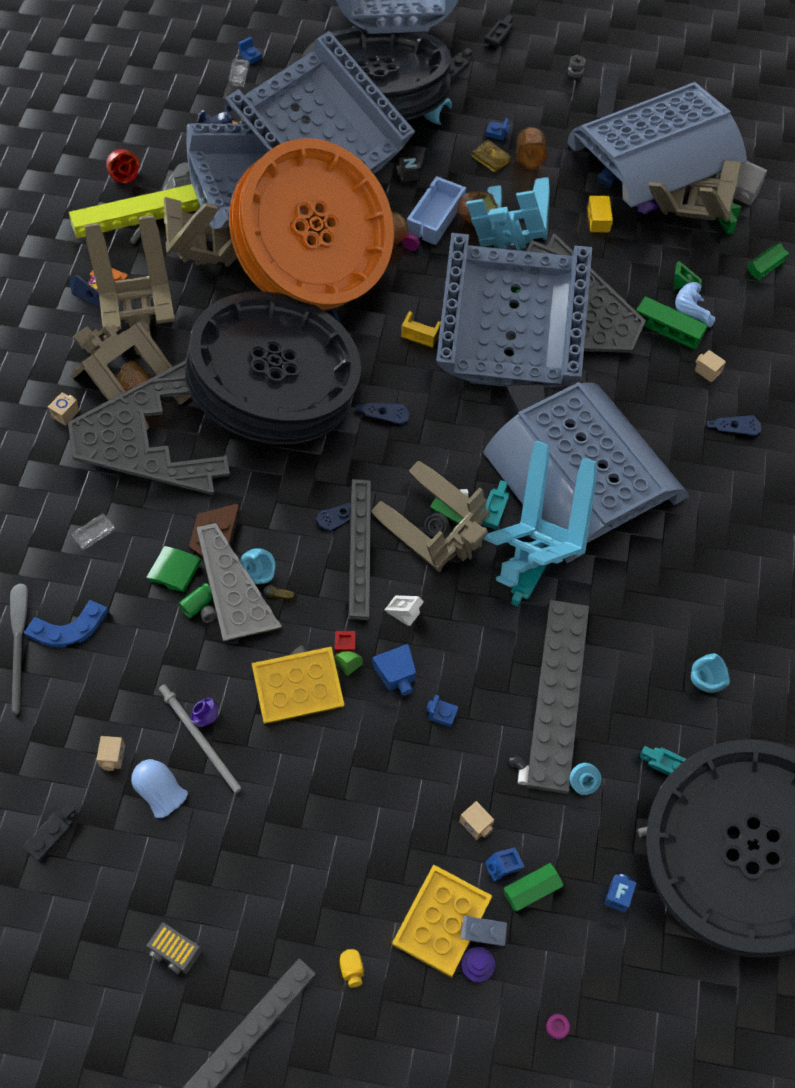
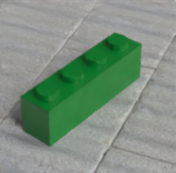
[636,296,708,350]

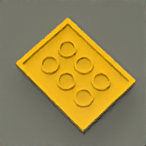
[252,647,344,724]
[392,865,492,978]

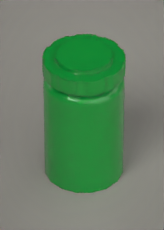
[178,583,213,618]

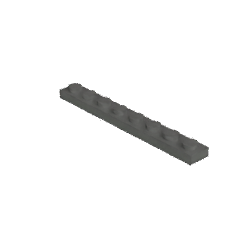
[349,479,371,620]
[183,958,316,1088]

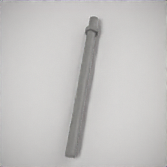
[159,684,242,794]

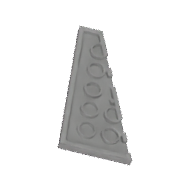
[197,523,282,642]

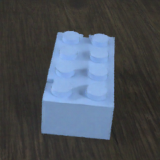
[406,176,466,245]

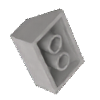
[717,161,767,205]

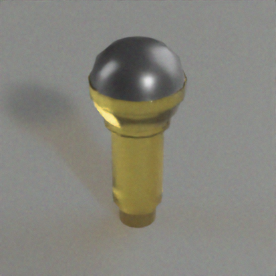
[264,585,294,598]

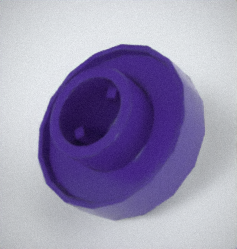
[637,199,658,214]
[191,698,218,727]
[461,947,495,983]

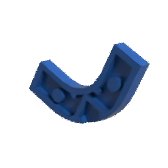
[24,600,108,647]

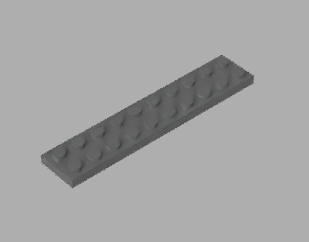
[526,600,589,794]

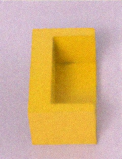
[587,196,613,232]
[401,311,441,348]

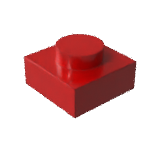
[335,631,355,653]

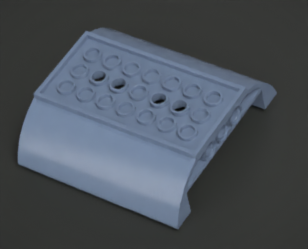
[336,0,458,34]
[225,31,415,174]
[568,82,747,207]
[187,123,330,229]
[436,233,592,389]
[483,382,689,563]

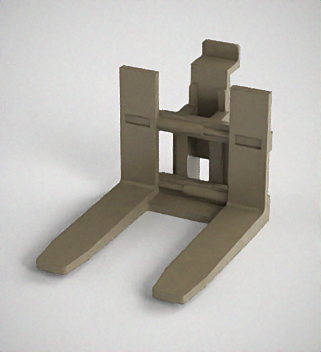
[649,160,741,222]
[164,197,237,267]
[85,215,175,355]
[71,322,191,430]
[371,461,490,572]

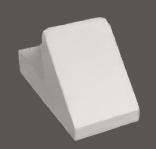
[385,595,423,626]

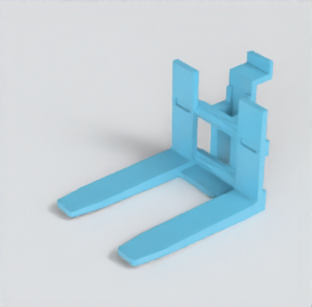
[466,177,550,251]
[484,441,597,587]

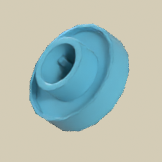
[569,763,601,795]

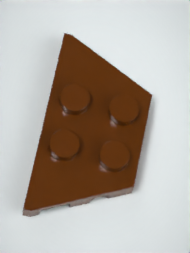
[189,504,239,559]

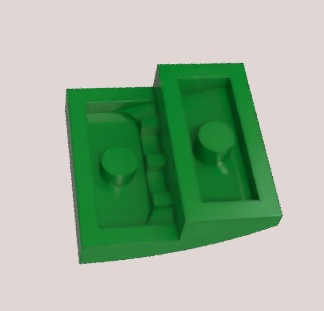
[147,546,202,592]

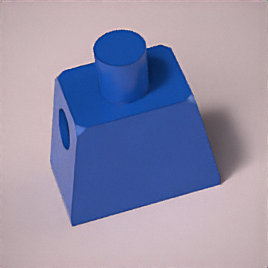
[372,644,416,696]

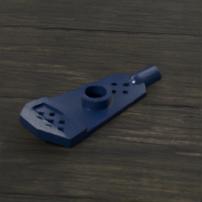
[70,275,100,307]
[355,403,410,425]
[707,415,762,437]
[316,502,351,532]

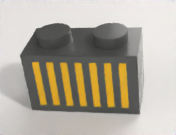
[147,923,202,975]

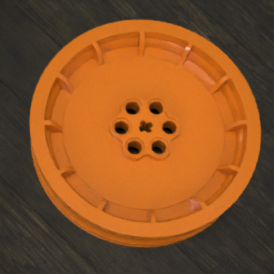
[229,138,394,311]

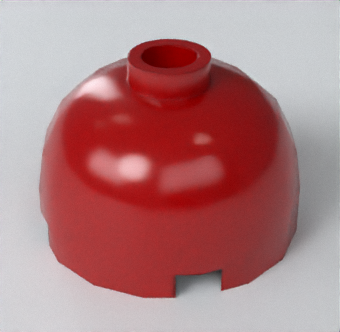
[106,149,140,183]

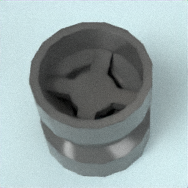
[568,55,585,78]

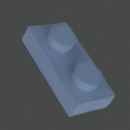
[461,916,507,946]

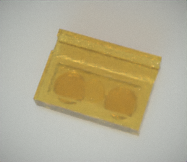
[472,140,511,172]

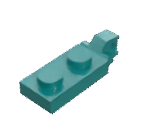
[481,480,509,530]
[511,565,546,607]
[640,746,686,775]

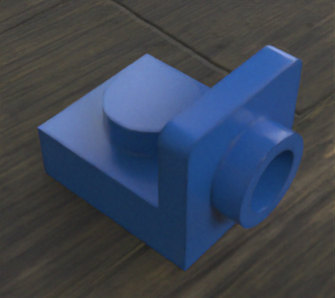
[238,37,262,65]
[485,118,511,141]
[426,695,458,728]
[485,847,525,881]

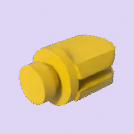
[340,949,364,987]

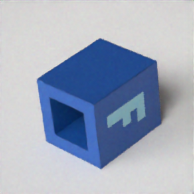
[604,874,636,913]

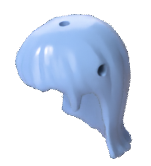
[675,282,715,327]
[131,759,188,818]

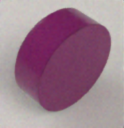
[403,234,420,251]
[546,1014,570,1040]

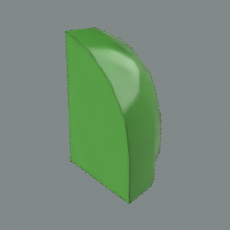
[334,651,363,676]

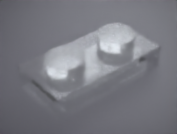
[228,59,249,86]
[71,513,115,550]

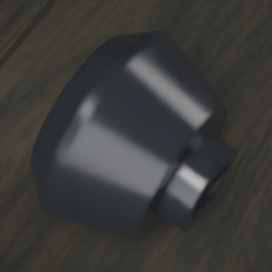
[423,513,449,538]

